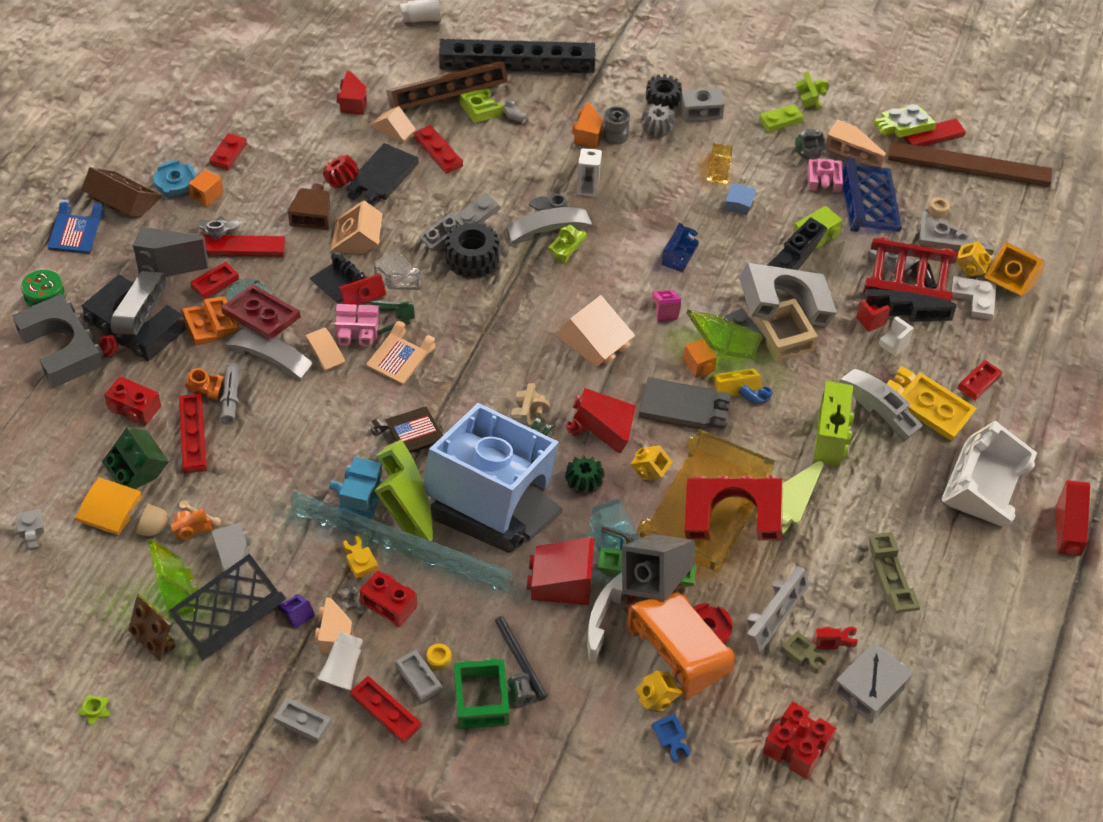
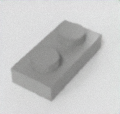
[273,697,332,743]

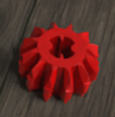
[323,155,359,189]

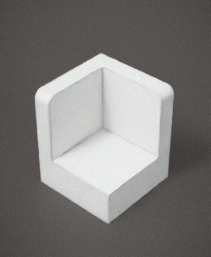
[878,317,914,357]

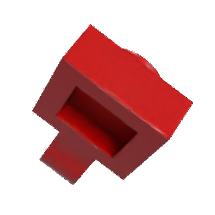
[813,626,858,650]

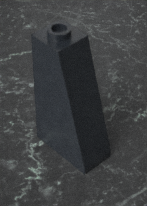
[431,500,526,553]

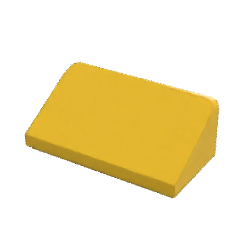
[712,368,762,396]

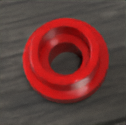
[98,335,118,357]

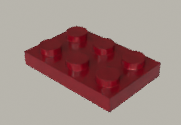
[221,284,301,341]

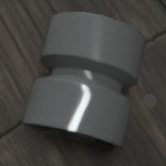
[603,106,630,145]

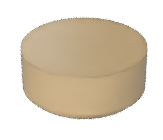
[928,197,950,217]

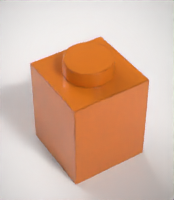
[189,169,224,207]
[683,338,717,378]

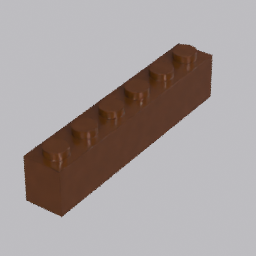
[386,62,508,109]

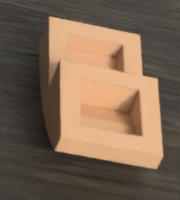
[305,327,345,372]

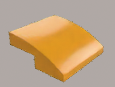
[75,477,142,535]

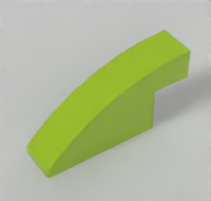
[374,439,433,548]

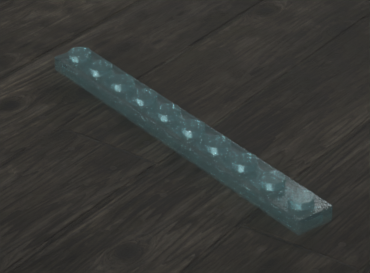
[290,491,513,592]

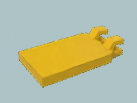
[887,366,977,441]

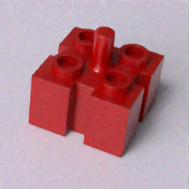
[762,701,837,780]

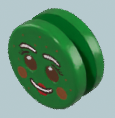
[21,269,65,307]

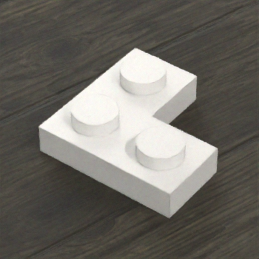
[951,276,996,320]

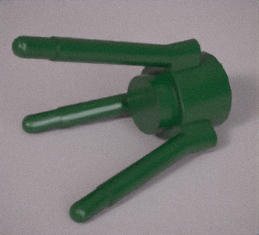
[370,301,415,334]

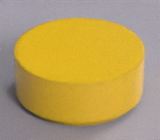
[426,644,451,670]

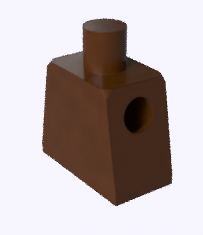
[288,183,330,230]

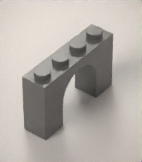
[12,294,104,388]

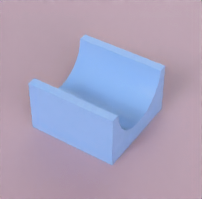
[423,403,559,534]

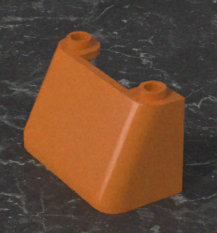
[626,592,735,700]

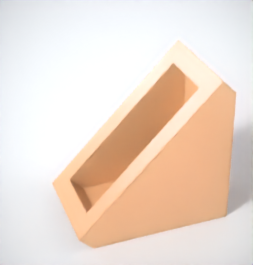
[371,106,416,143]

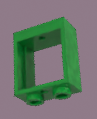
[454,658,510,729]

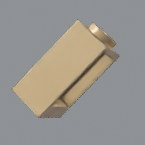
[754,299,818,362]

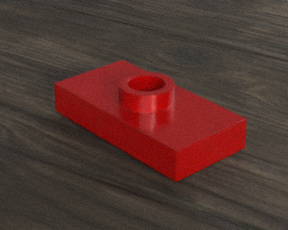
[339,274,387,305]
[957,360,1003,401]

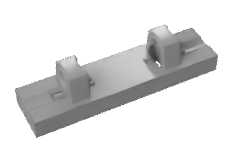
[747,566,810,653]

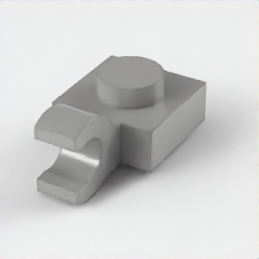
[17,509,44,550]

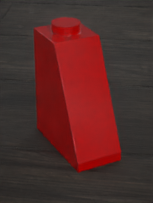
[572,388,636,453]
[1055,480,1091,556]

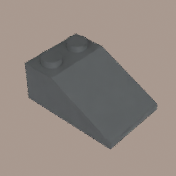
[133,227,209,277]

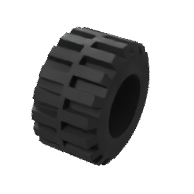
[445,221,499,278]

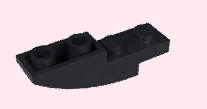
[766,217,827,270]

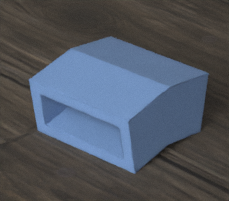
[726,184,756,215]

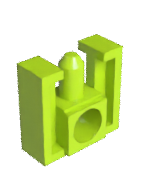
[459,88,503,123]

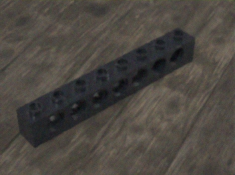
[439,39,596,73]

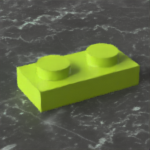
[759,104,804,133]

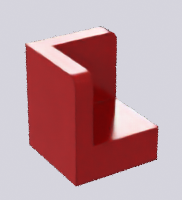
[856,300,890,332]

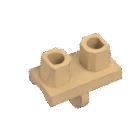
[511,383,551,429]

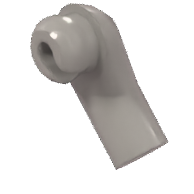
[503,99,527,123]

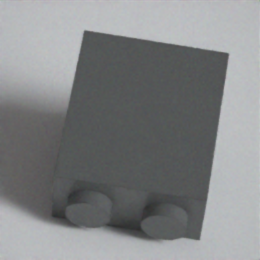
[622,534,695,601]

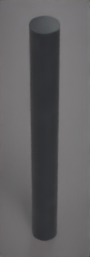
[495,616,547,701]

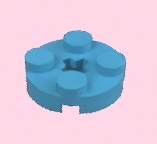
[153,160,196,198]

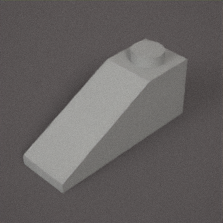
[212,523,251,601]

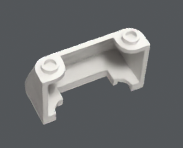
[942,421,1037,526]

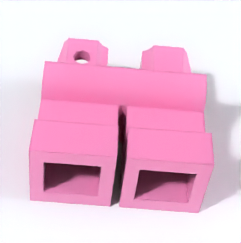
[335,304,379,346]

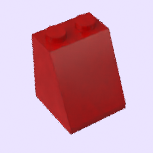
[527,537,595,605]

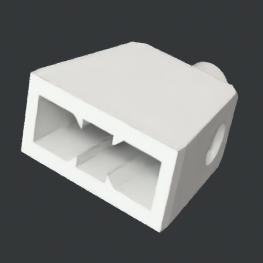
[576,149,602,197]

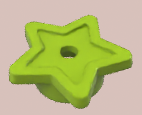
[77,695,110,725]

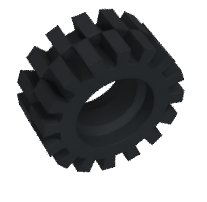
[646,74,682,109]

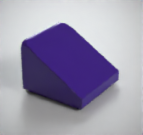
[278,594,315,628]

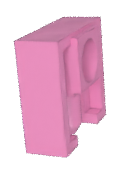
[807,159,843,192]

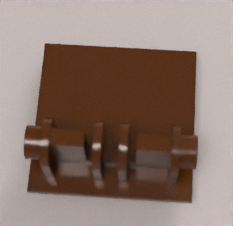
[128,594,176,661]

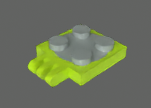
[873,105,936,137]

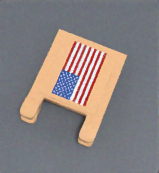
[366,321,436,385]

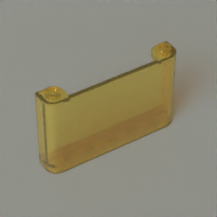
[637,429,775,573]

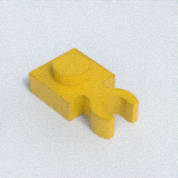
[343,535,379,579]

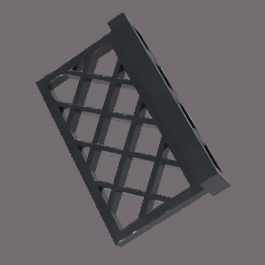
[168,553,287,661]

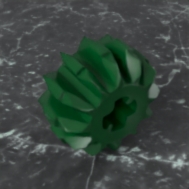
[565,455,605,495]

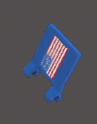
[48,200,104,254]

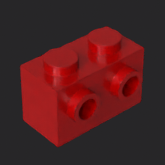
[104,376,161,425]
[359,570,417,627]

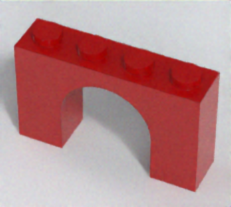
[684,476,784,541]

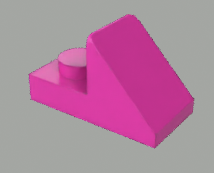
[652,290,681,321]

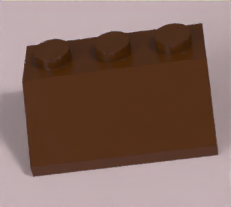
[81,167,162,218]

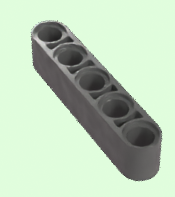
[111,271,166,335]

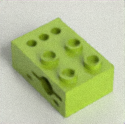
[813,381,854,467]

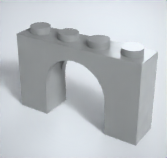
[739,263,837,327]

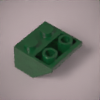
[102,427,169,489]

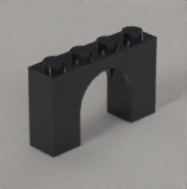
[81,274,186,361]

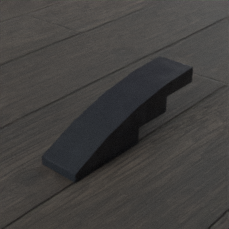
[864,289,957,322]

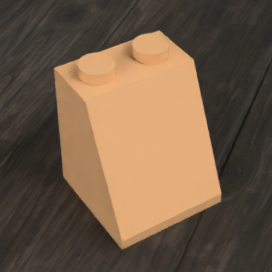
[556,295,635,367]

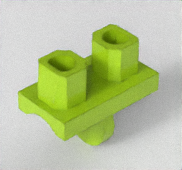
[795,71,830,110]
[548,224,587,264]

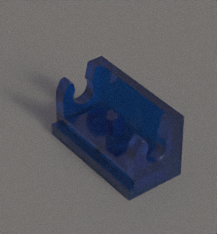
[662,223,699,273]

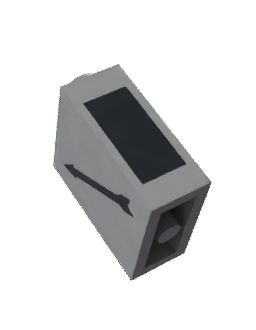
[832,642,913,723]

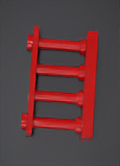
[863,237,959,302]

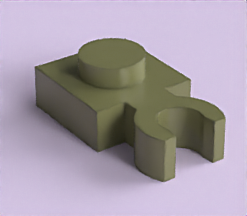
[781,631,828,674]

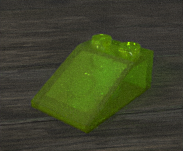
[686,309,762,362]
[146,538,201,619]

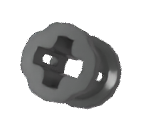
[507,673,536,707]

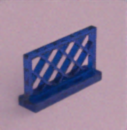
[842,157,902,232]

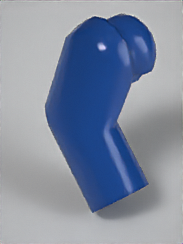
[738,384,773,404]

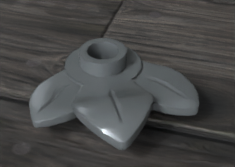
[529,194,568,212]
[197,216,240,239]

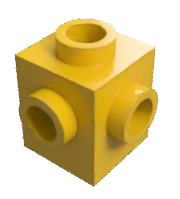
[956,241,992,278]
[630,445,673,481]
[635,670,682,712]

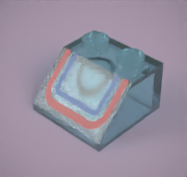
[588,498,639,553]

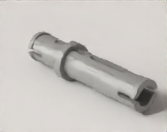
[220,363,240,425]

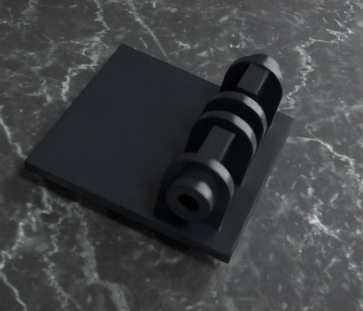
[310,252,367,303]

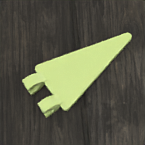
[755,461,824,535]

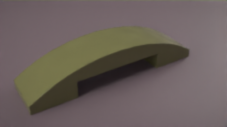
[868,532,920,613]

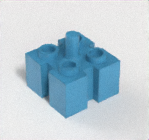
[329,457,383,528]

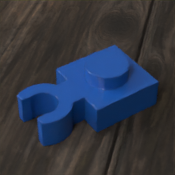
[651,713,690,763]

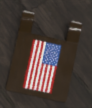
[371,406,443,453]

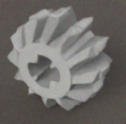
[641,104,675,137]

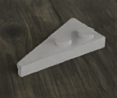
[919,211,994,256]

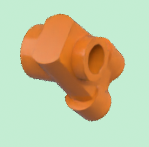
[185,368,224,400]
[170,508,213,540]

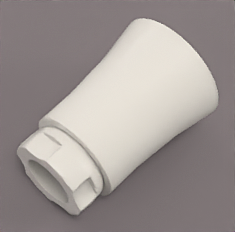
[400,0,441,23]
[318,632,363,690]

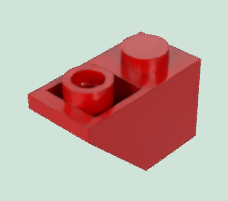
[336,71,367,115]

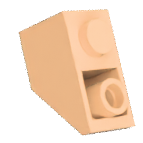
[315,598,353,654]

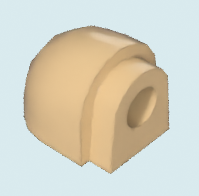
[137,504,168,537]

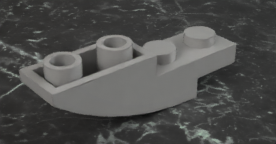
[419,192,501,251]
[839,369,923,441]

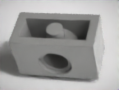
[680,88,725,121]

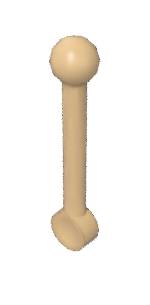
[179,500,221,527]

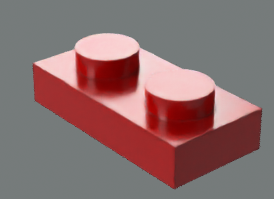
[209,133,247,171]
[190,261,239,300]

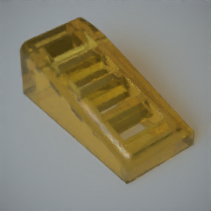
[707,143,733,183]

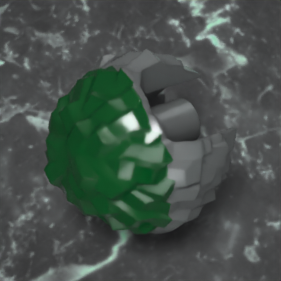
[795,128,826,160]

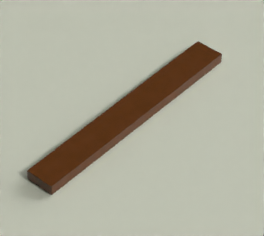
[888,141,1052,187]

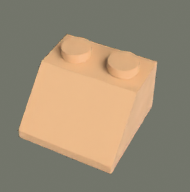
[331,200,382,254]

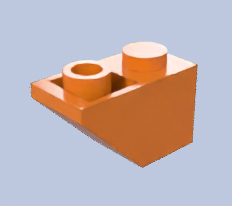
[571,102,604,149]

